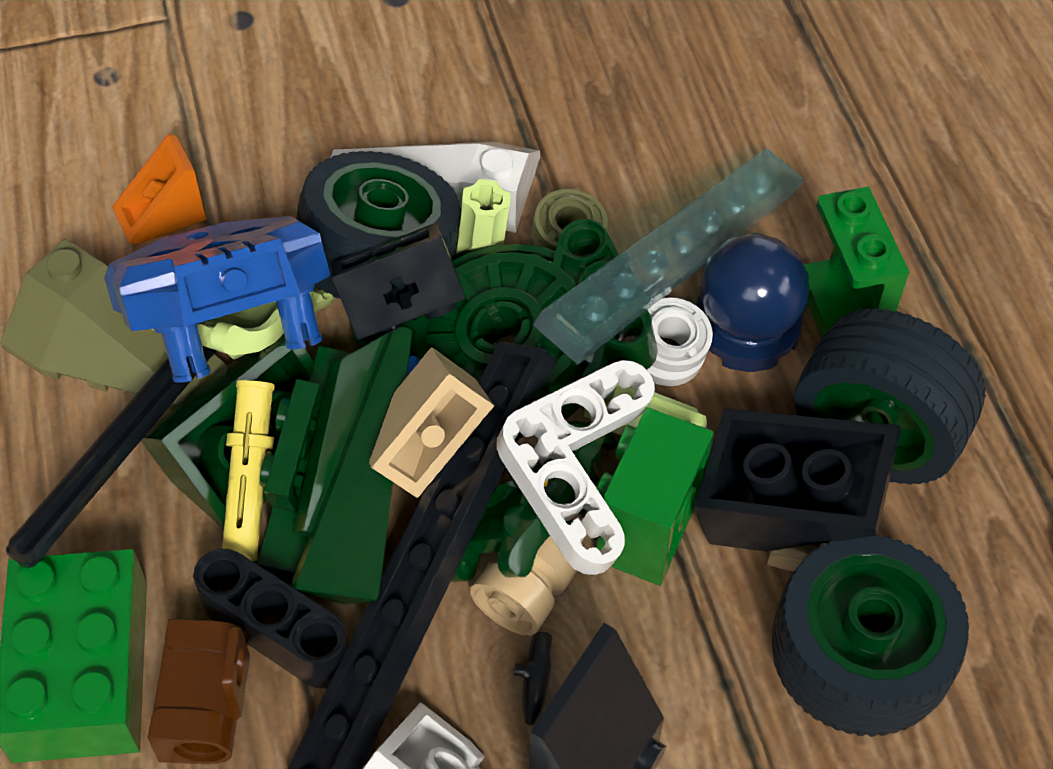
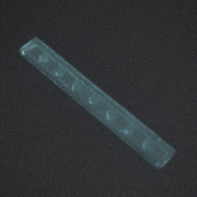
[533,149,805,365]

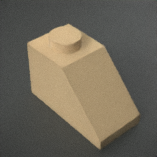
[369,347,494,498]

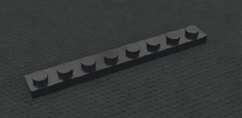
[288,341,556,769]

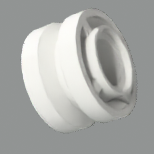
[630,298,713,386]

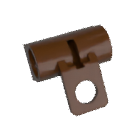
[147,619,250,764]

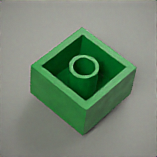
[596,407,714,586]

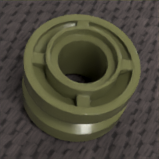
[530,189,608,256]

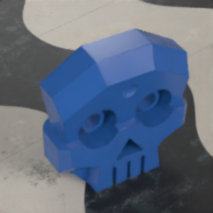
[104,216,330,383]

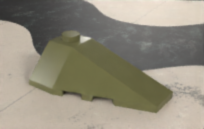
[0,239,228,409]

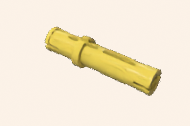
[222,380,274,562]

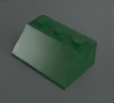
[141,334,314,530]

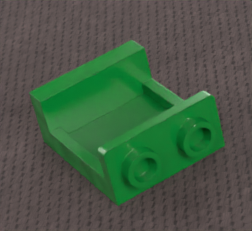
[804,186,909,337]

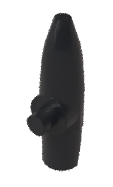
[514,632,552,725]

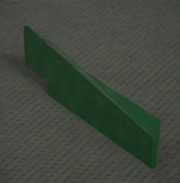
[291,327,412,605]

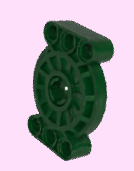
[353,219,658,439]

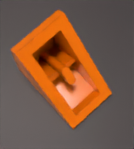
[112,133,206,245]

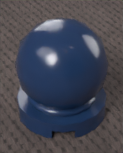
[696,232,810,372]

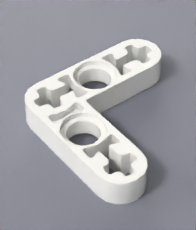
[497,360,655,575]

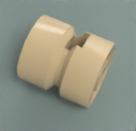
[470,536,577,636]

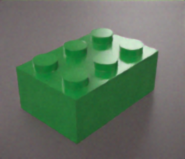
[0,549,147,763]

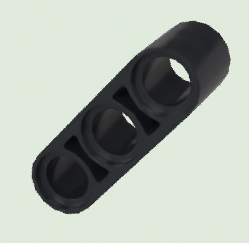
[193,548,349,688]

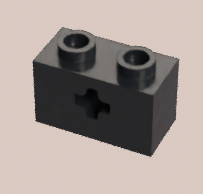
[332,222,466,340]

